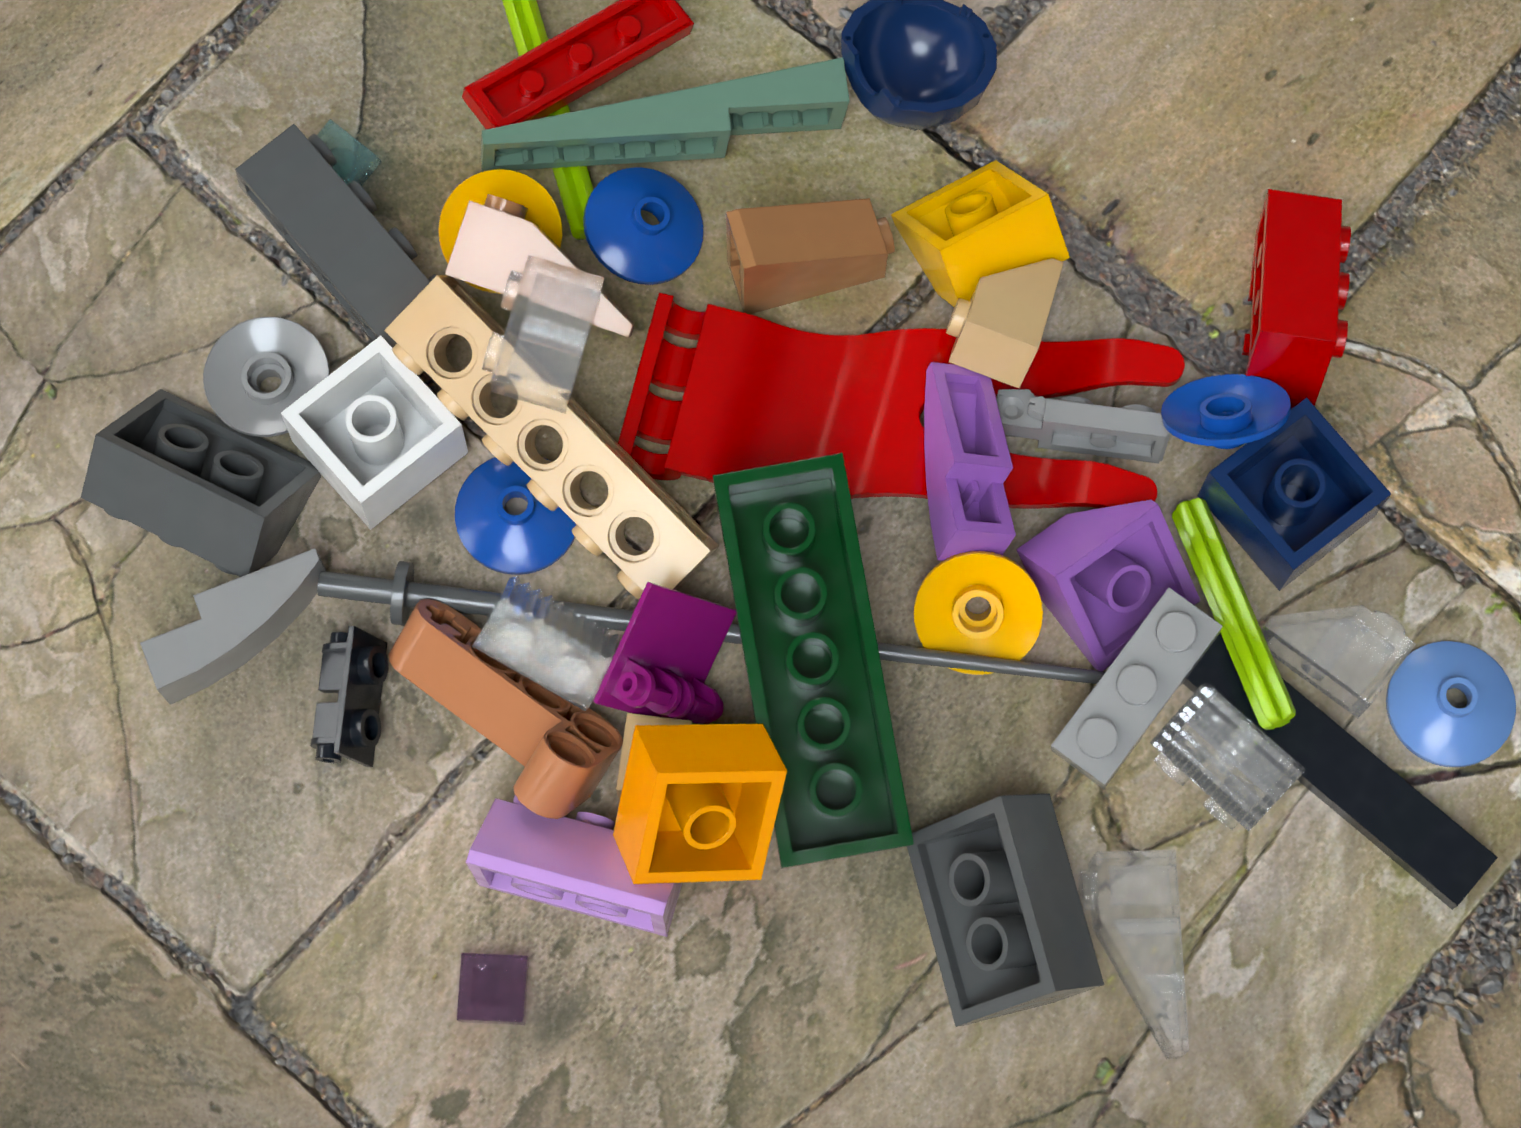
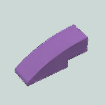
[924,362,1016,561]

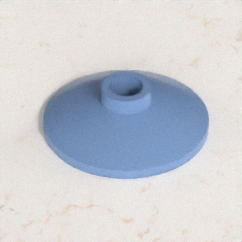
[1386,641,1516,767]

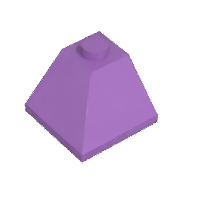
[1016,500,1201,671]

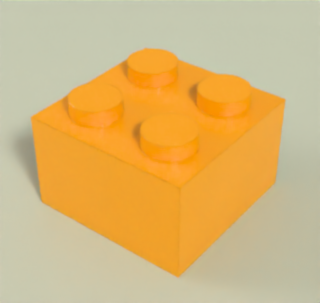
[613,724,787,884]

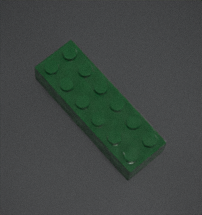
[713,453,914,869]

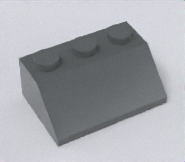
[80,389,321,577]
[907,793,1104,1027]

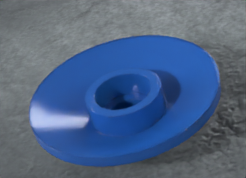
[583,167,703,285]
[1161,374,1291,449]
[455,457,577,575]

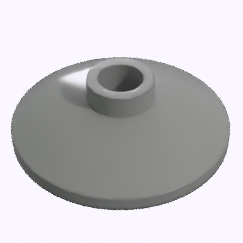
[203,317,330,437]

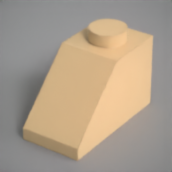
[946,258,1064,388]

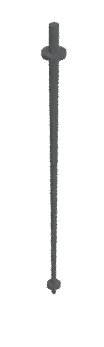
[317,561,1105,684]

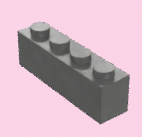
[235,124,437,348]

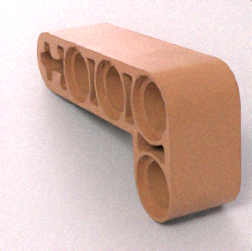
[388,599,623,819]

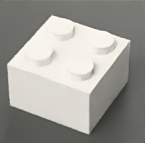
[281,336,468,530]

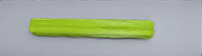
[1172,498,1296,730]

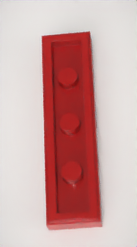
[462,0,694,129]

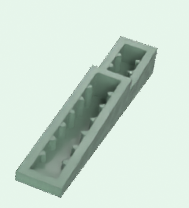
[480,57,850,172]

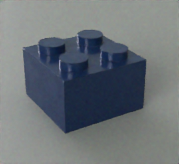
[1197,398,1391,591]

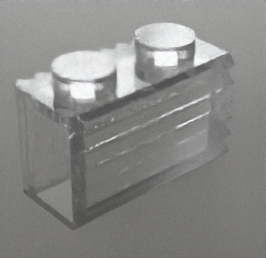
[472,576,621,711]
[1150,682,1306,831]

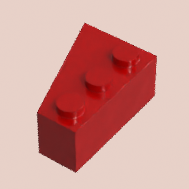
[1242,189,1351,409]

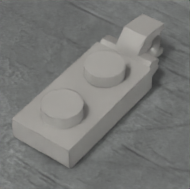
[996,389,1171,464]

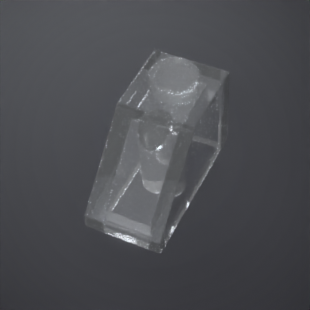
[1262,605,1416,718]

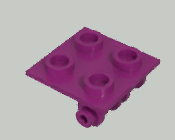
[593,582,736,724]

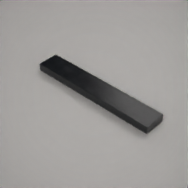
[1183,604,1498,910]

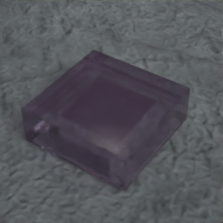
[457,953,529,1025]

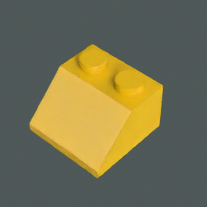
[891,160,1070,308]

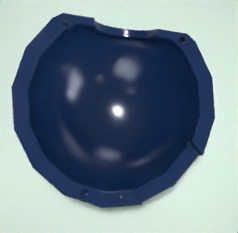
[841,0,997,131]

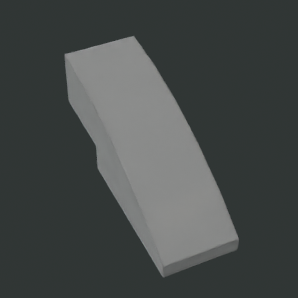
[140,548,326,705]

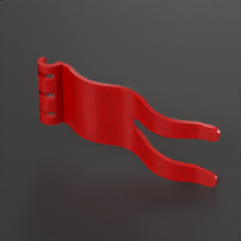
[618,293,1185,509]

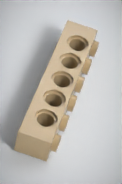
[384,275,719,600]

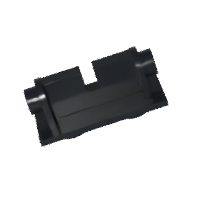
[310,626,389,767]

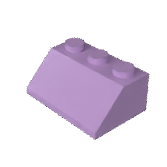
[466,795,682,937]

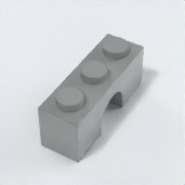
[1051,588,1223,789]

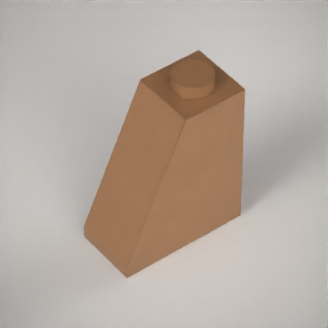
[726,198,895,314]

